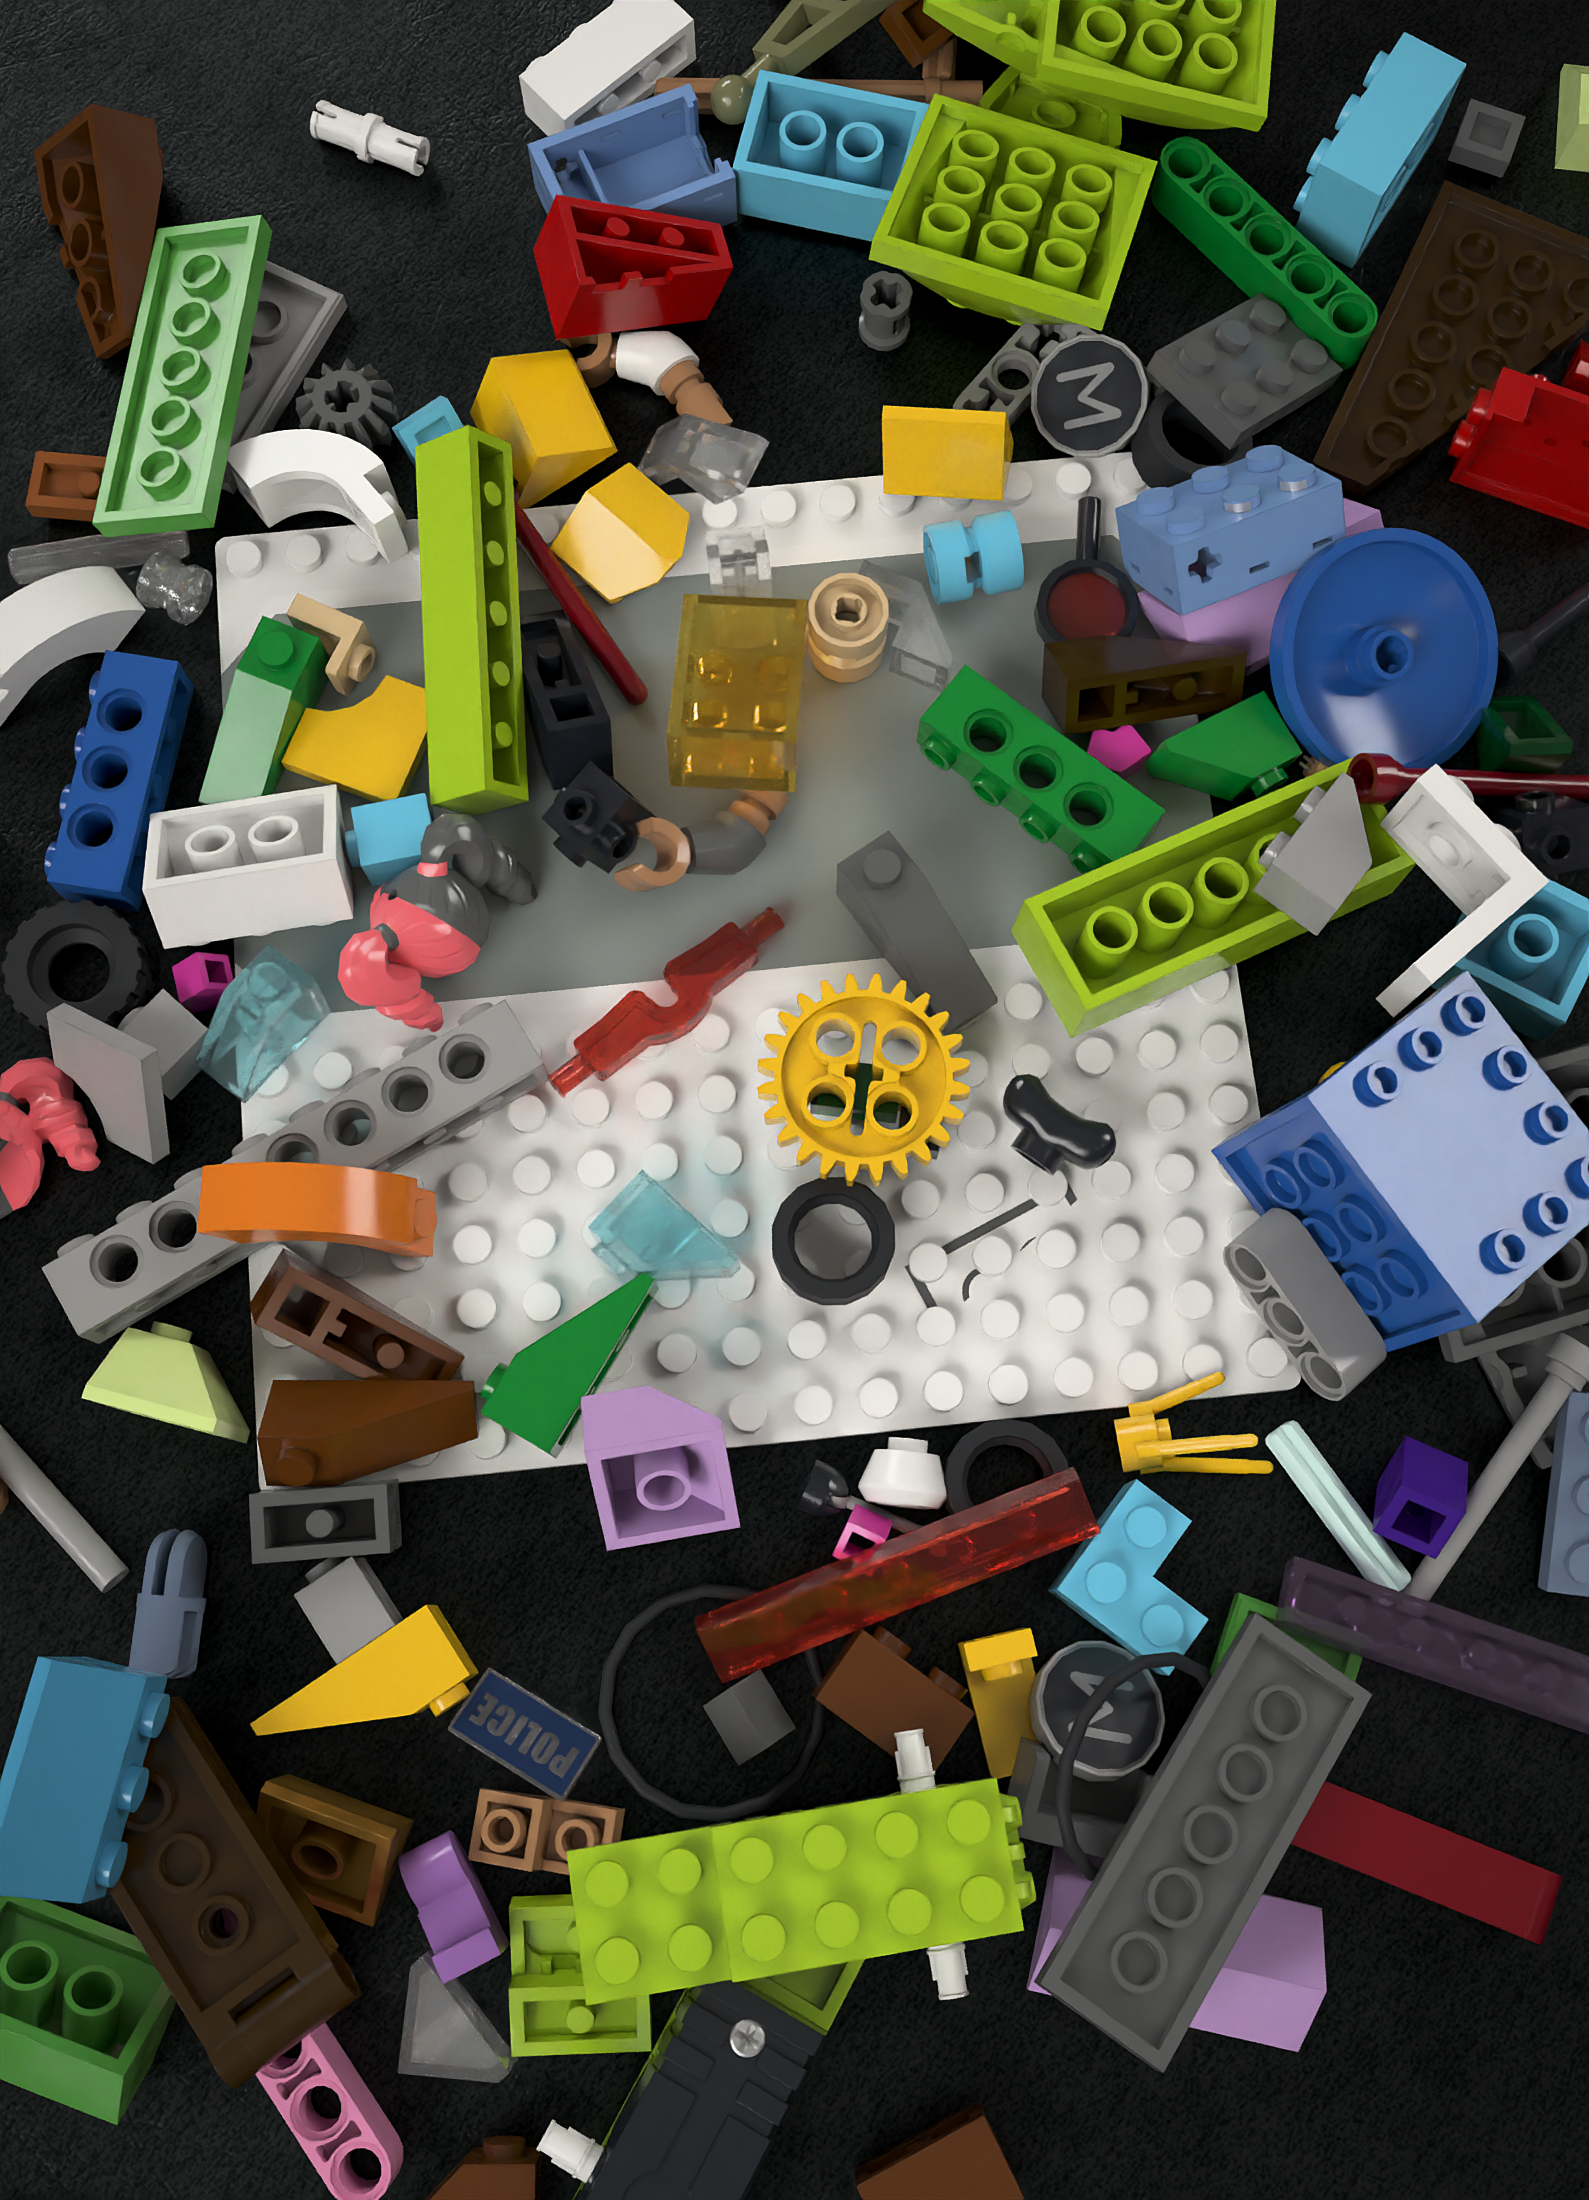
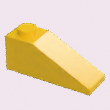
[250,1605,479,1736]

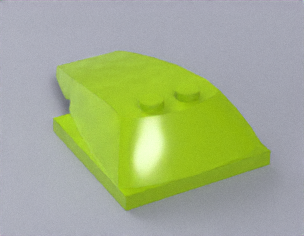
[922,0,1276,132]
[869,66,1158,331]

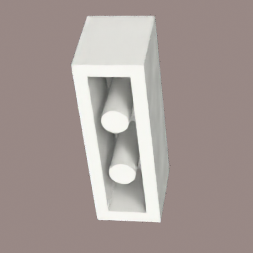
[519,0,696,136]

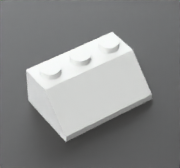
[142,784,353,949]

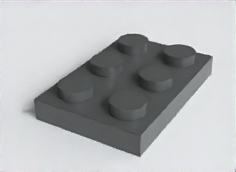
[1146,293,1343,450]

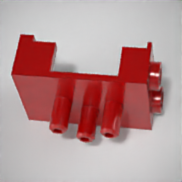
[1448,367,1589,529]

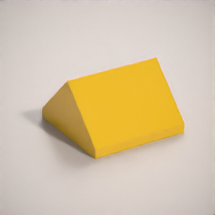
[470,349,618,509]
[882,405,1014,501]

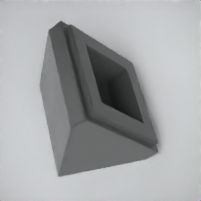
[703,1669,796,1766]

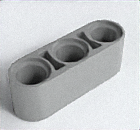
[1223,1208,1387,1401]

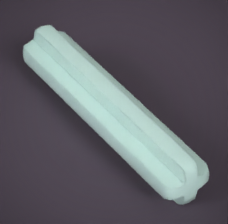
[1265,1420,1411,1598]

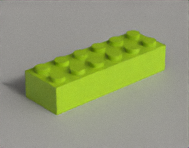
[1011,757,1416,1038]

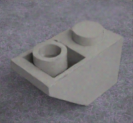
[1253,772,1373,936]

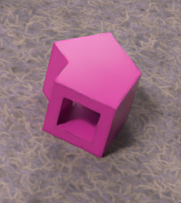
[1086,725,1152,780]
[172,952,236,1014]
[832,1504,894,1574]

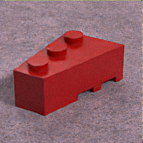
[533,194,734,340]

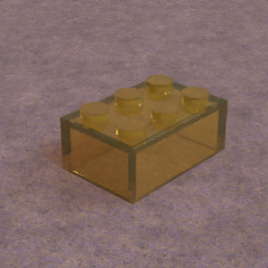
[666,594,808,793]

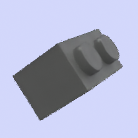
[249,1479,402,1564]

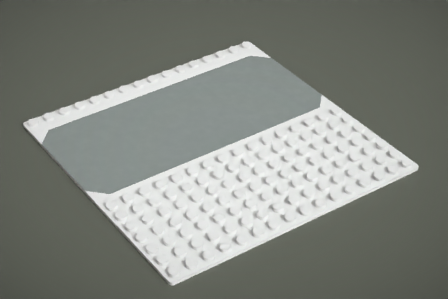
[215,452,1301,1491]

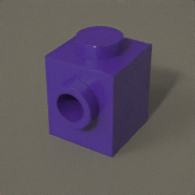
[1372,1436,1468,1559]

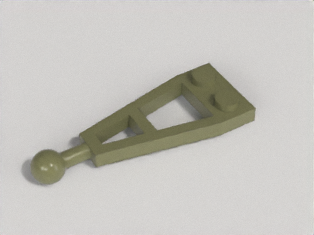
[710,0,897,125]

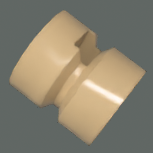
[808,573,889,683]

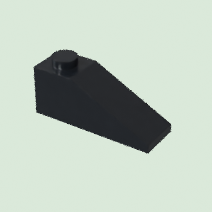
[520,609,614,790]

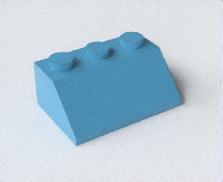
[0,1656,170,1904]

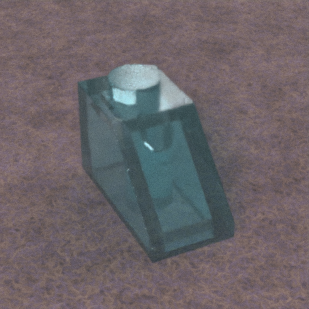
[195,944,331,1103]
[588,1169,741,1281]

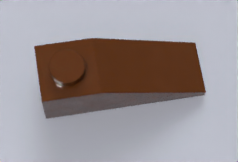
[249,1248,465,1380]
[257,1380,480,1486]

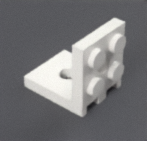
[1376,764,1550,1018]

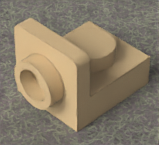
[286,593,376,696]

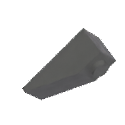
[836,831,998,1036]

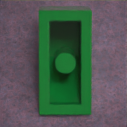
[1144,691,1303,802]

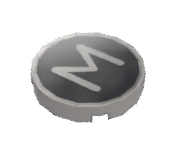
[1031,334,1151,458]
[1028,1641,1165,1782]

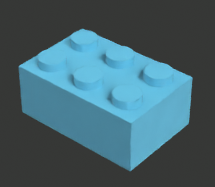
[1293,32,1467,269]
[732,69,930,241]

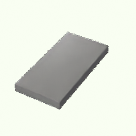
[222,261,347,494]

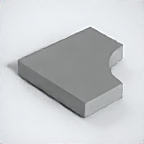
[46,1003,170,1164]

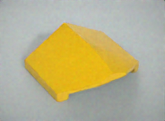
[550,462,690,604]

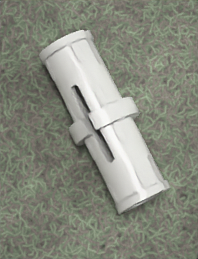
[310,100,430,176]

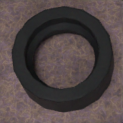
[1131,390,1253,488]
[772,1177,895,1305]
[944,1419,1072,1549]

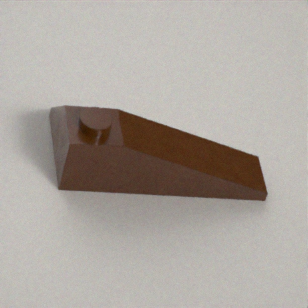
[34,104,163,359]

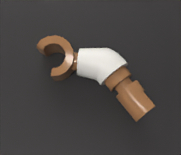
[560,331,733,448]

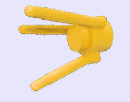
[1114,1372,1273,1475]

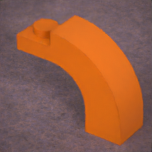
[197,1162,437,1258]

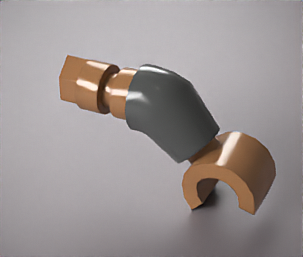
[614,751,791,892]

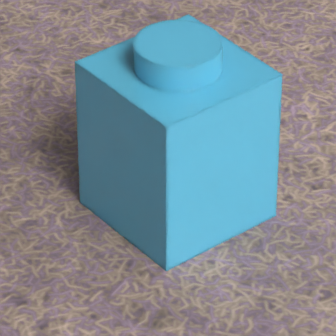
[345,793,436,886]

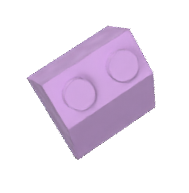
[581,1385,740,1551]

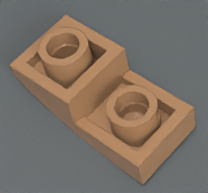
[468,1788,625,1875]

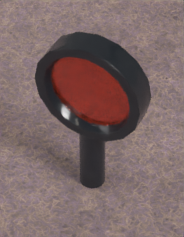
[1034,496,1139,644]

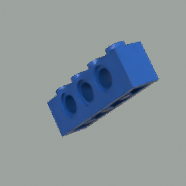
[44,650,194,913]

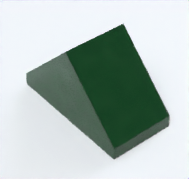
[1474,695,1573,774]

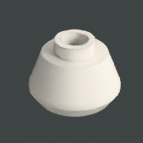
[858,1437,947,1509]

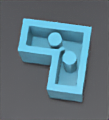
[1048,1479,1209,1676]

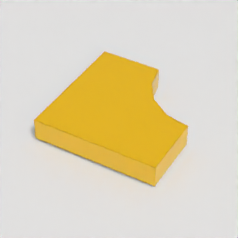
[281,675,428,803]

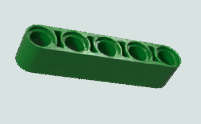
[1151,137,1378,370]

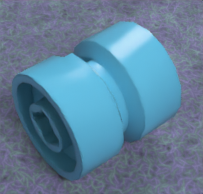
[923,510,1024,605]

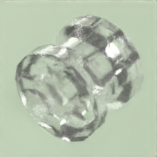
[136,548,213,625]

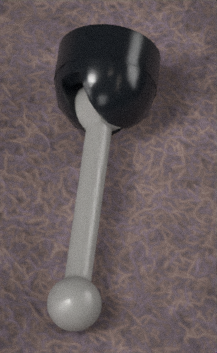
[795,1458,953,1554]

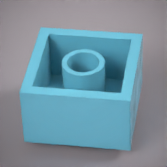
[1430,878,1589,1042]

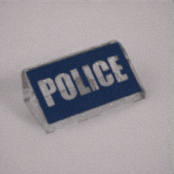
[447,1667,603,1802]

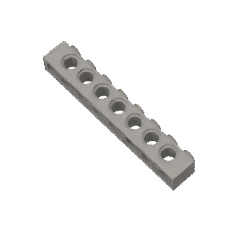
[42,999,551,1344]

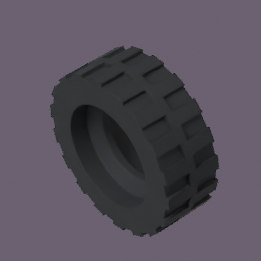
[1,899,156,1036]

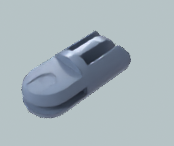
[129,1528,208,1679]

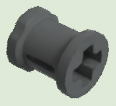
[859,271,913,351]

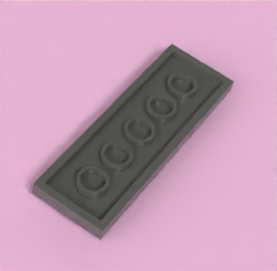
[1034,1613,1373,2073]

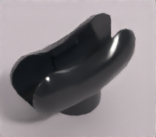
[1003,1074,1117,1175]

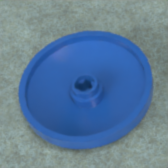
[1269,528,1498,768]

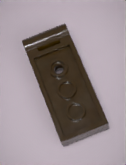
[107,1696,361,2088]

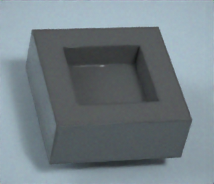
[1448,99,1526,178]

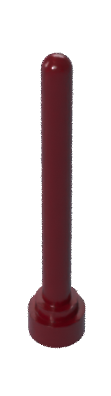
[513,475,648,706]
[1347,753,1589,805]

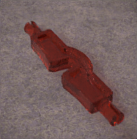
[546,907,785,1098]

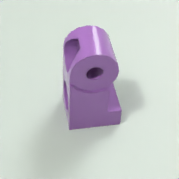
[398,1830,510,1984]

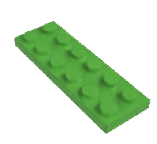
[92,215,272,538]

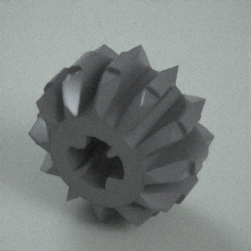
[296,358,400,454]

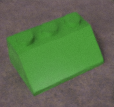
[0,1896,176,2125]

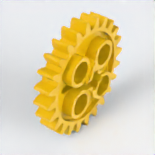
[757,973,970,1186]

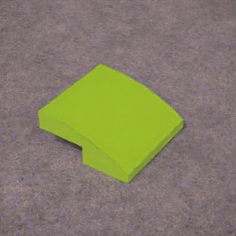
[509,1894,652,2057]

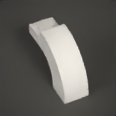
[227,429,410,564]
[0,566,146,726]

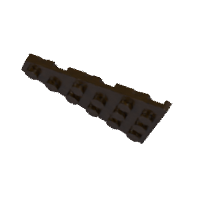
[1312,180,1589,498]

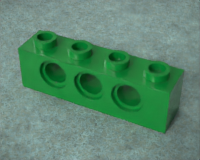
[916,664,1166,875]

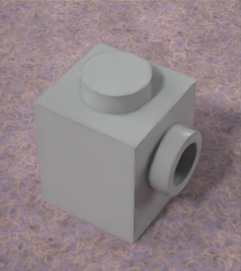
[117,989,225,1100]

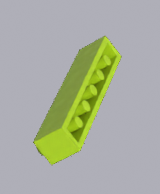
[415,425,529,816]

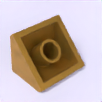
[256,1774,414,1927]

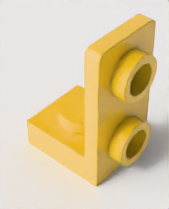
[958,1627,1038,1779]

